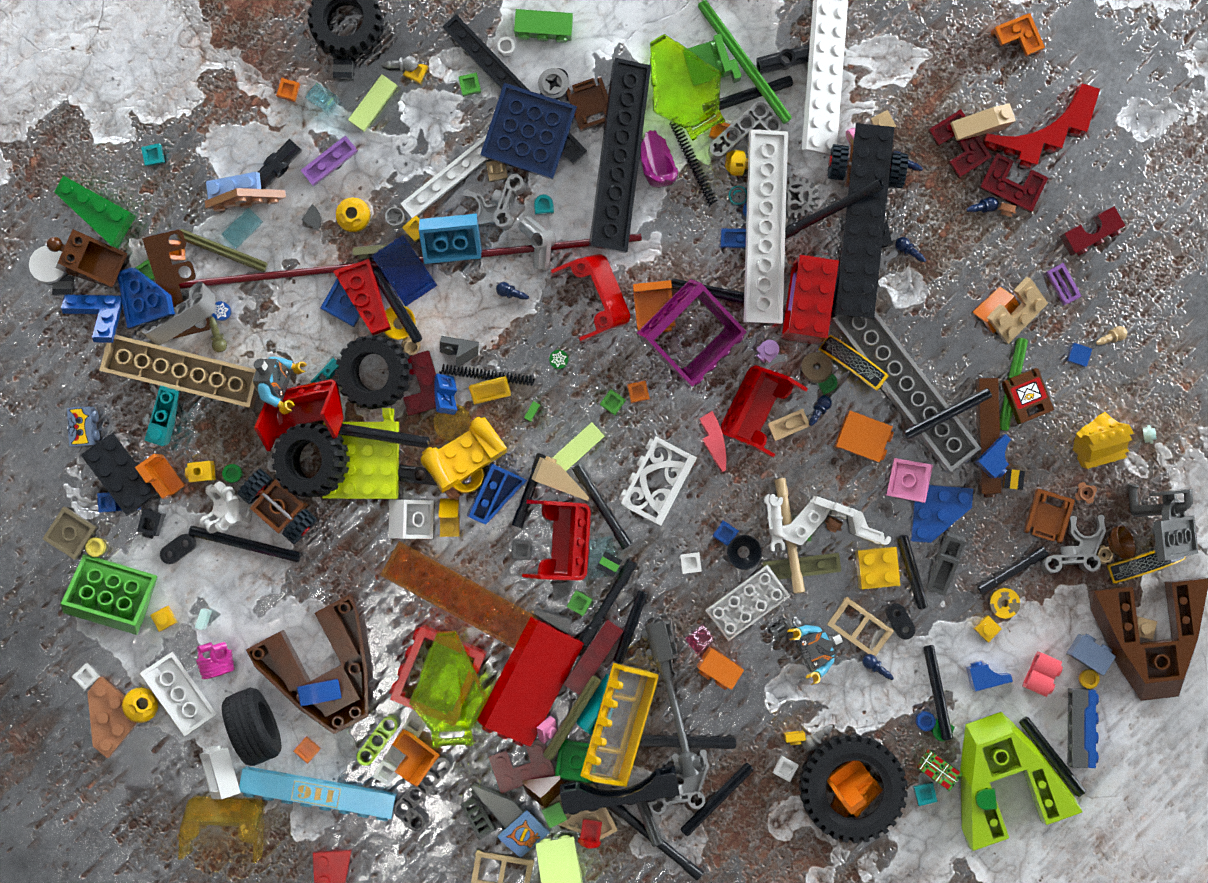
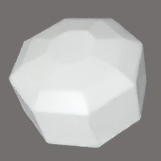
[497,36,516,57]

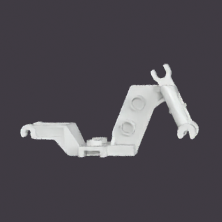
[764,494,891,551]

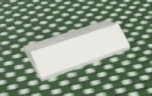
[140,652,217,737]

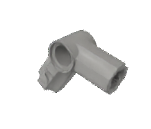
[518,216,556,270]

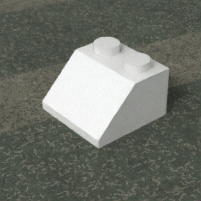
[388,500,434,539]

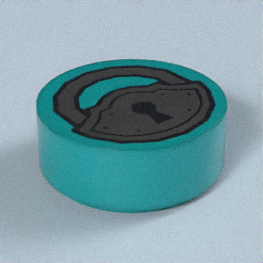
[728,186,747,206]

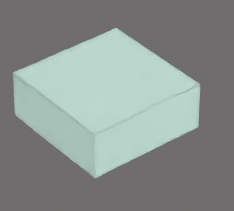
[195,608,212,630]

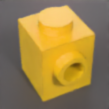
[185,461,216,483]

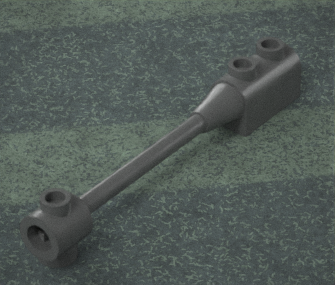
[642,620,705,778]

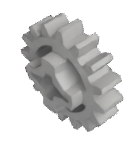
[786,176,819,219]

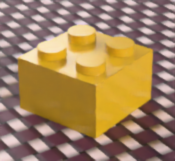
[855,547,900,589]

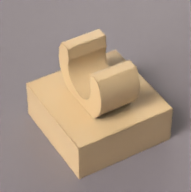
[486,161,508,182]

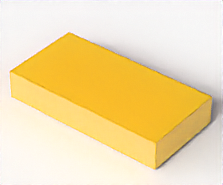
[469,376,511,405]

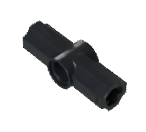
[756,44,810,75]
[258,138,302,189]
[398,464,438,486]

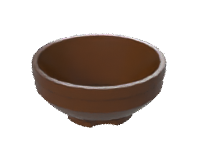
[1108,524,1136,560]

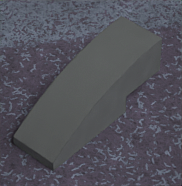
[927,531,966,596]

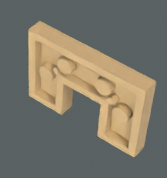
[987,277,1048,344]

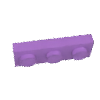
[301,135,358,187]

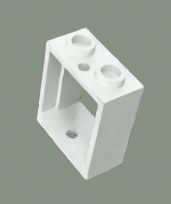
[199,745,240,799]

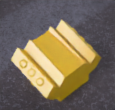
[1073,412,1134,469]

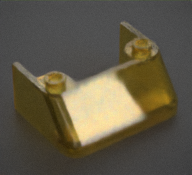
[178,796,265,863]

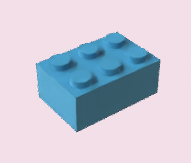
[419,214,482,264]

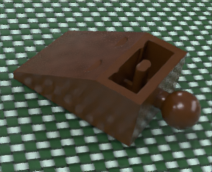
[47,229,128,288]

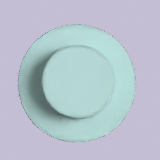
[1142,425,1157,444]

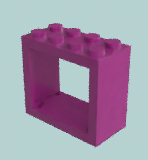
[636,279,747,387]

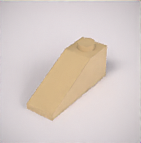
[950,103,1016,141]
[532,456,589,501]

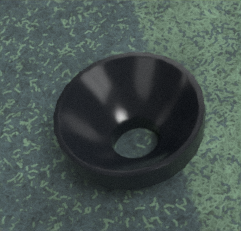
[727,535,762,570]

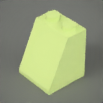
[536,835,583,883]

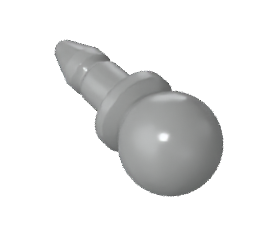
[381,56,418,72]
[802,725,833,751]

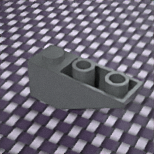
[471,783,525,830]

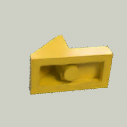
[438,498,460,537]

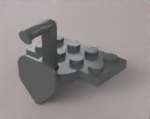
[1127,483,1199,561]

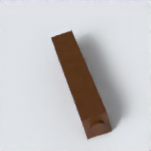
[975,378,1001,498]

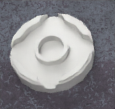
[29,246,68,284]

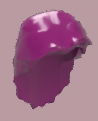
[640,130,678,188]

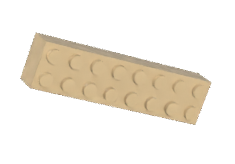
[99,335,258,409]

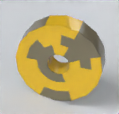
[988,588,1020,619]

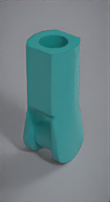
[310,357,339,383]

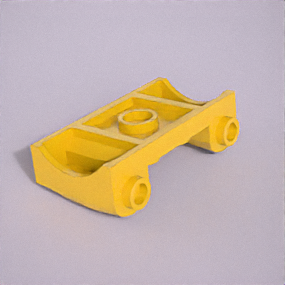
[421,417,507,493]

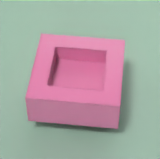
[537,716,557,744]

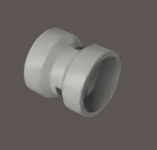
[385,207,406,229]

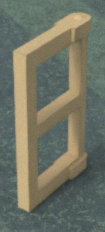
[827,597,894,656]
[471,850,534,883]

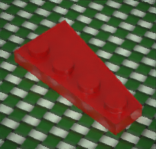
[333,259,391,335]
[313,849,352,883]

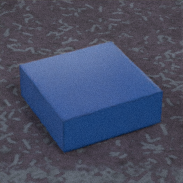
[1067,343,1092,367]
[712,520,739,546]

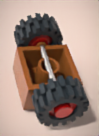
[827,144,908,188]
[237,468,317,545]

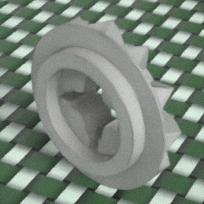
[538,68,569,99]

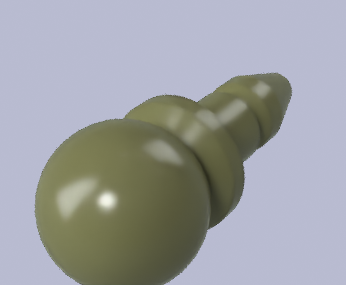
[209,317,227,352]

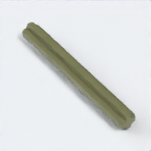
[177,229,268,272]
[543,676,601,760]

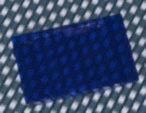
[372,235,437,306]

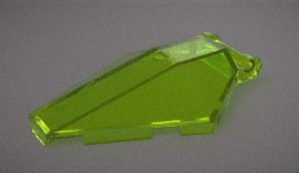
[650,34,726,141]
[409,631,488,749]

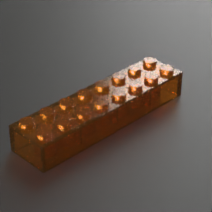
[380,541,535,649]

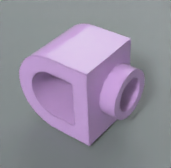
[755,340,779,364]

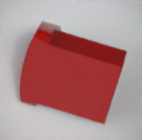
[577,818,602,849]

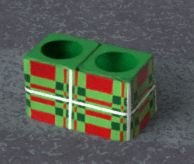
[916,748,962,791]

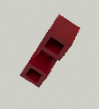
[1060,206,1126,256]

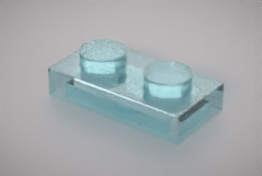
[222,208,263,249]

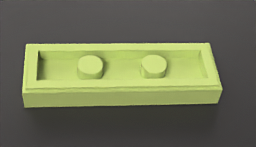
[348,74,398,132]
[553,422,605,471]

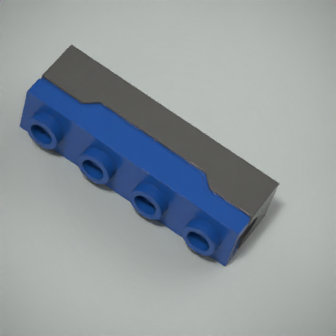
[1068,688,1099,768]

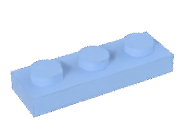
[206,172,261,199]

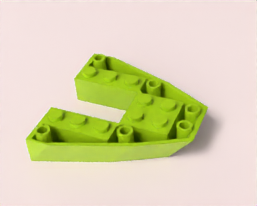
[960,712,1083,851]

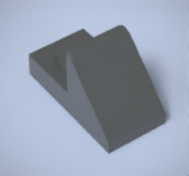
[440,336,479,367]

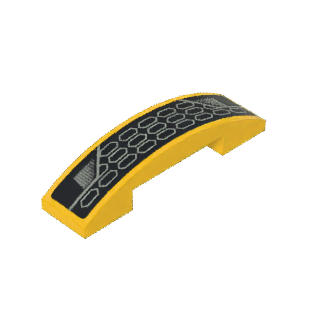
[818,335,889,391]
[1107,550,1186,583]

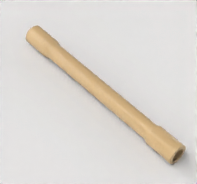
[774,478,805,594]

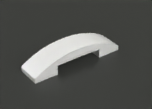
[373,710,429,786]

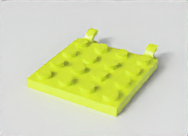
[322,408,399,499]

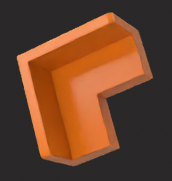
[991,13,1045,56]
[135,454,185,499]
[392,729,440,787]
[827,760,874,814]

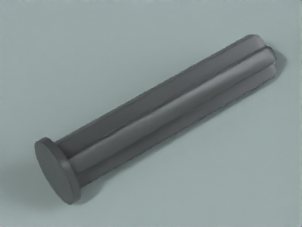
[636,801,662,847]

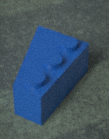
[467,463,527,525]

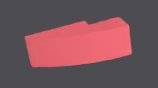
[698,411,726,472]

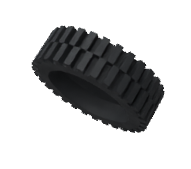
[799,733,908,843]

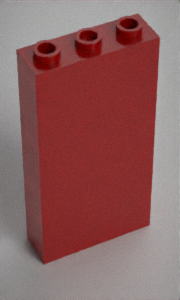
[477,617,584,747]

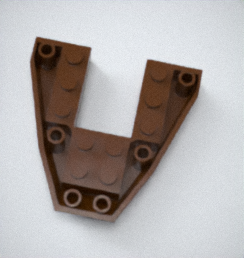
[1088,577,1208,701]
[246,594,369,734]

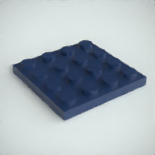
[480,83,577,180]

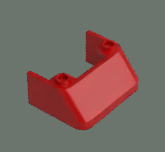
[551,254,630,344]
[720,365,808,458]
[254,379,344,452]
[522,500,591,580]

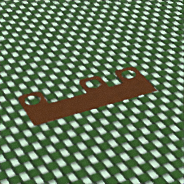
[142,229,211,339]

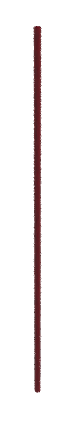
[179,233,642,289]

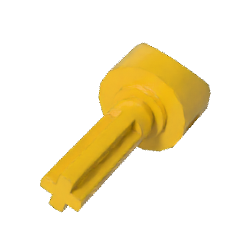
[725,150,748,176]

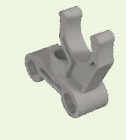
[456,174,526,231]
[1040,515,1106,574]
[649,749,709,815]

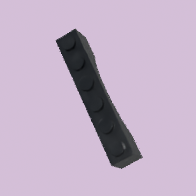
[560,766,680,815]

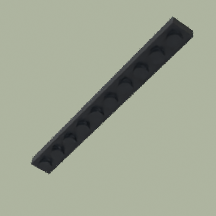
[442,14,587,165]

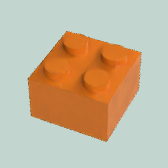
[697,647,744,690]

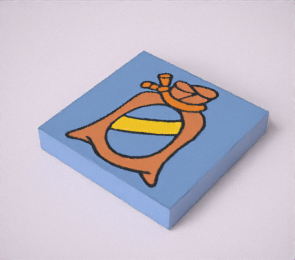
[498,810,550,858]

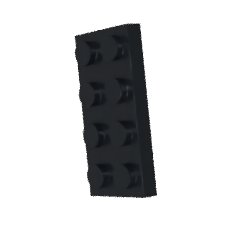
[81,433,158,516]

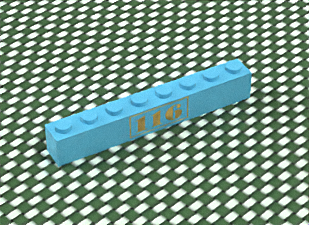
[239,766,397,821]

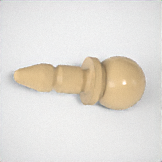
[1096,326,1127,345]

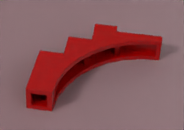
[982,83,1100,169]

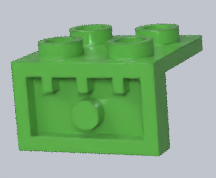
[684,33,732,86]

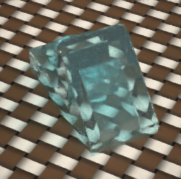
[305,83,340,116]

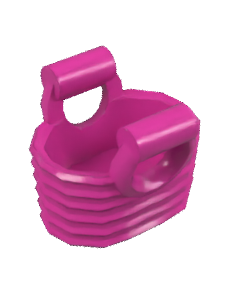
[196,642,235,680]

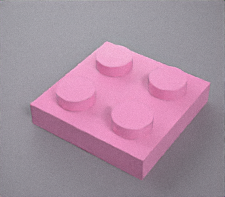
[887,458,933,503]

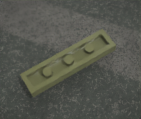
[762,553,841,579]

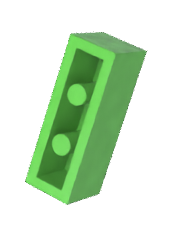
[514,9,573,43]

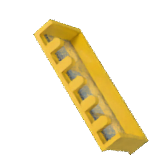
[580,663,659,787]

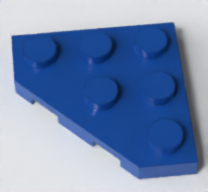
[117,268,175,328]
[910,485,973,543]

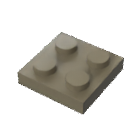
[42,507,97,560]

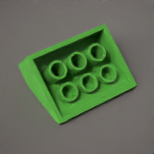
[61,554,157,635]

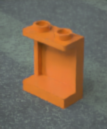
[633,280,676,332]
[834,410,894,463]

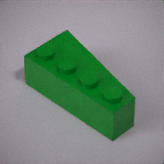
[54,175,136,249]

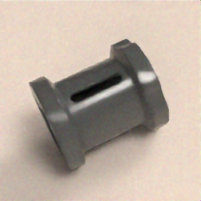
[769,618,793,643]

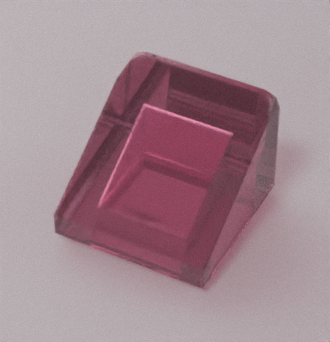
[685,624,715,653]

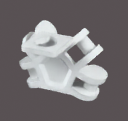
[199,482,253,533]

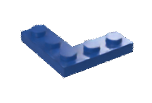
[61,295,123,343]

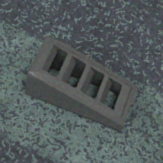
[534,608,572,634]
[460,796,496,840]

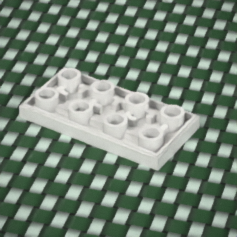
[705,565,791,641]

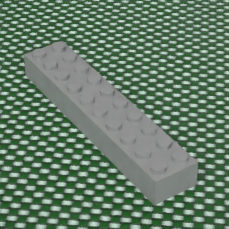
[830,311,981,473]

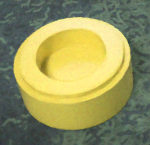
[85,538,106,557]

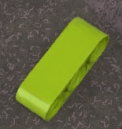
[357,715,400,766]

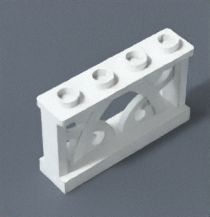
[619,436,697,526]

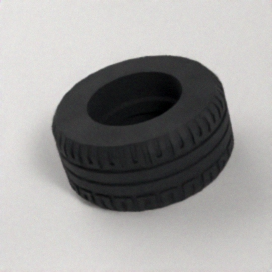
[222,687,282,766]

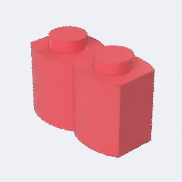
[1022,651,1063,697]

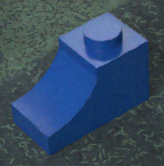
[975,434,1012,478]
[966,660,1013,692]

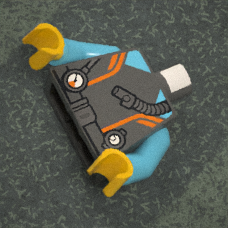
[253,357,307,414]
[787,625,843,685]

